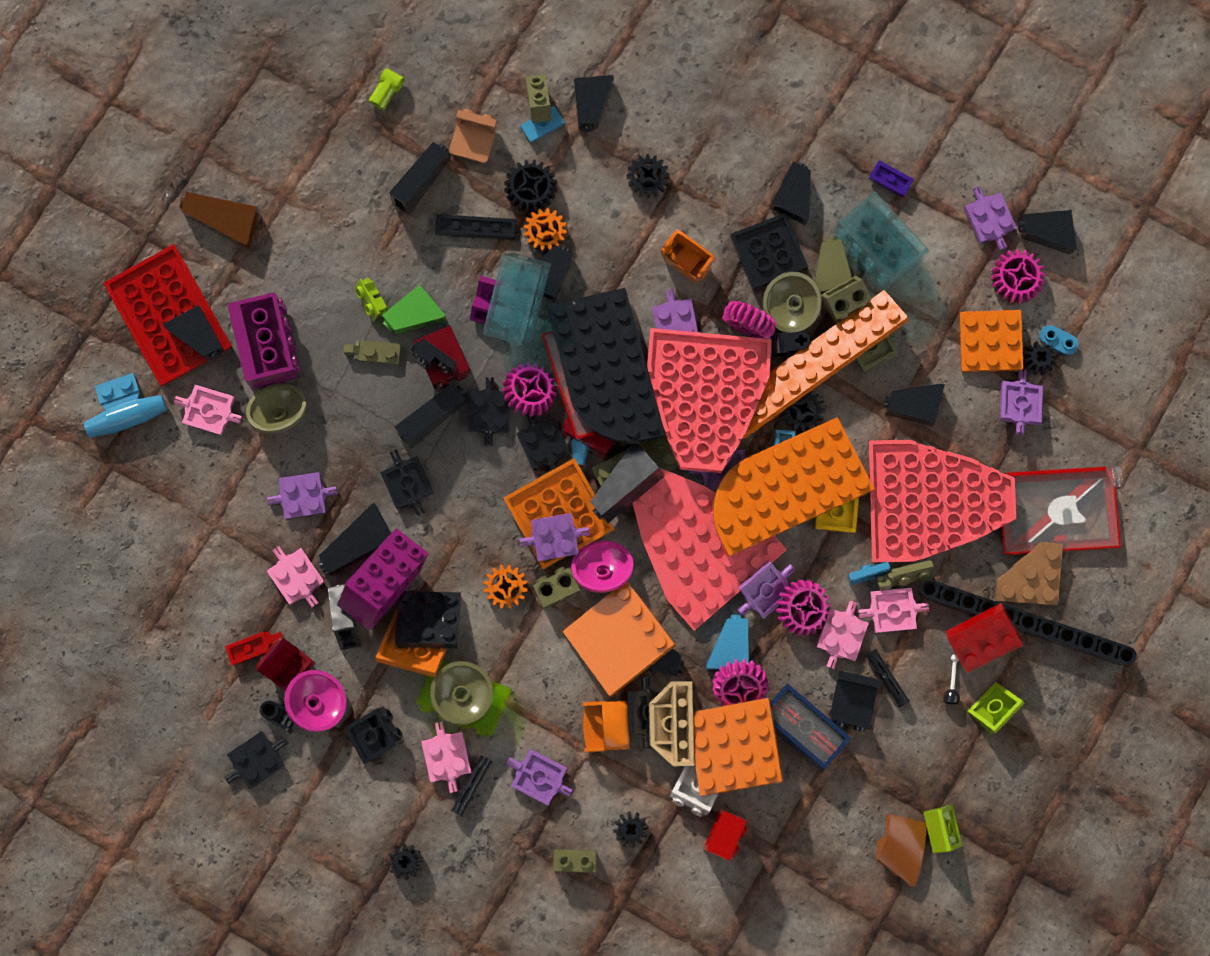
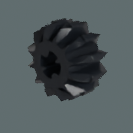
[1023,341,1057,376]
[613,811,649,847]
[387,843,424,880]

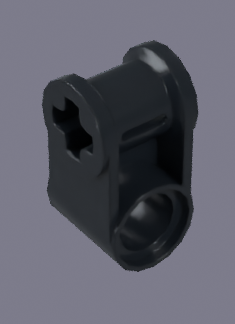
[771,331,810,356]
[260,701,295,733]

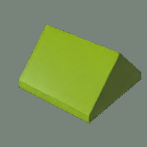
[968,682,1024,734]
[923,805,963,853]

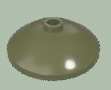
[763,272,822,333]
[246,383,307,434]
[430,661,493,725]

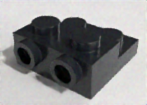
[411,338,459,376]
[344,706,403,764]

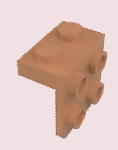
[449,109,498,163]

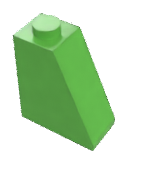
[382,285,447,335]

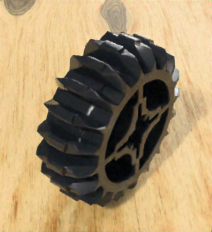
[504,159,558,214]

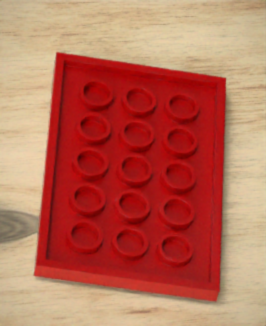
[103,244,233,387]

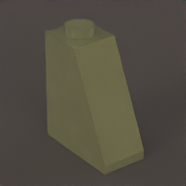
[814,237,852,294]

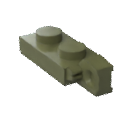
[344,340,401,365]
[876,560,934,591]

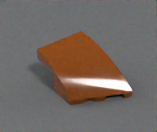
[876,814,927,888]

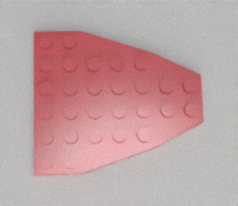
[647,328,772,473]
[869,440,1016,563]
[632,468,787,631]

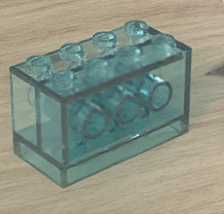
[834,191,929,291]
[483,253,552,345]

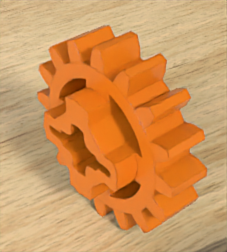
[523,208,567,252]
[483,564,528,609]

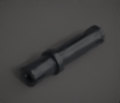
[865,648,910,708]
[450,755,493,817]

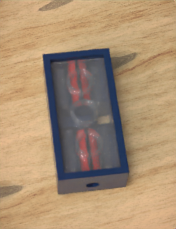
[770,683,851,772]

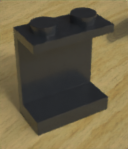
[829,671,882,732]

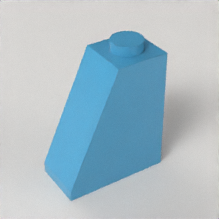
[706,615,749,670]

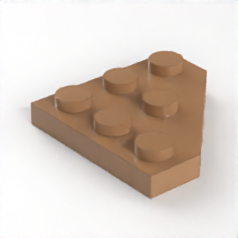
[995,542,1063,605]

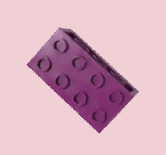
[227,292,301,389]
[337,528,429,631]

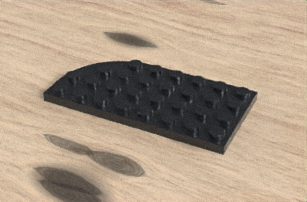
[547,288,665,444]

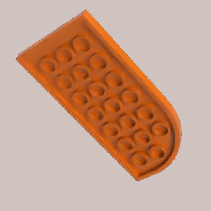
[713,417,875,557]

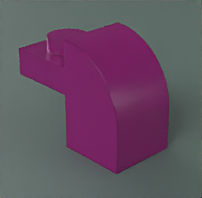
[470,276,500,326]

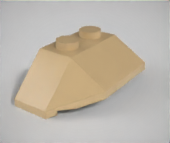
[649,682,694,766]

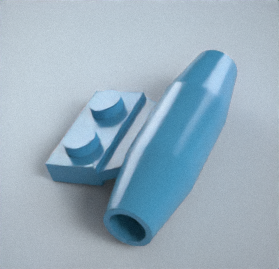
[84,373,167,438]

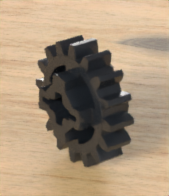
[626,154,670,198]
[781,391,825,433]

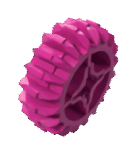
[991,249,1046,304]
[722,301,776,339]
[502,362,557,417]
[776,580,831,636]
[713,659,769,706]

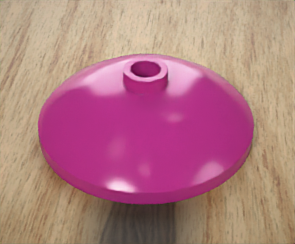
[571,540,633,593]
[284,670,346,732]

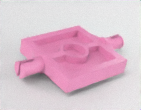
[174,385,243,436]
[267,546,324,608]
[858,588,929,633]
[816,601,869,669]
[421,722,471,793]

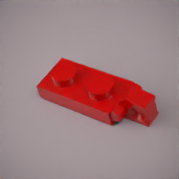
[225,631,284,666]

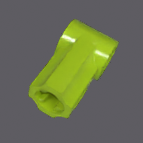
[369,68,405,110]

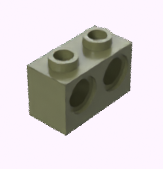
[526,74,552,123]
[821,276,872,320]
[533,567,581,609]
[553,849,596,872]

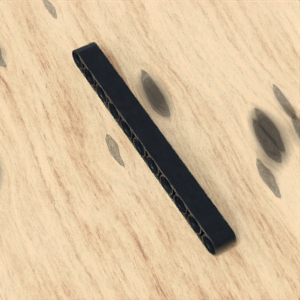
[917,580,1137,666]

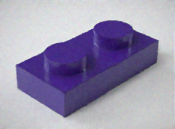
[869,160,914,198]

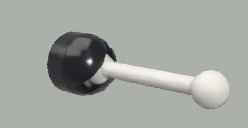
[943,654,960,705]

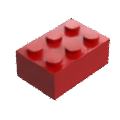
[946,603,1023,673]
[703,810,748,861]

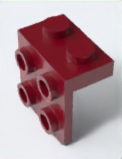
[255,636,316,692]

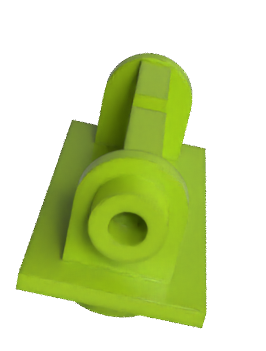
[355,278,388,322]

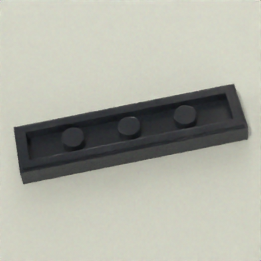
[435,214,517,240]

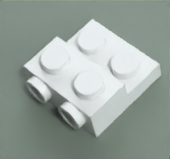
[669,760,718,816]

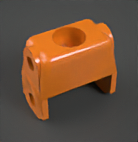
[661,229,715,283]
[582,701,630,752]

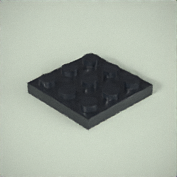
[730,213,808,290]
[394,591,461,649]

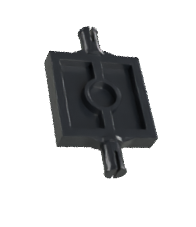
[468,377,510,447]
[516,413,570,471]
[380,450,434,516]
[628,677,660,749]
[224,731,288,790]

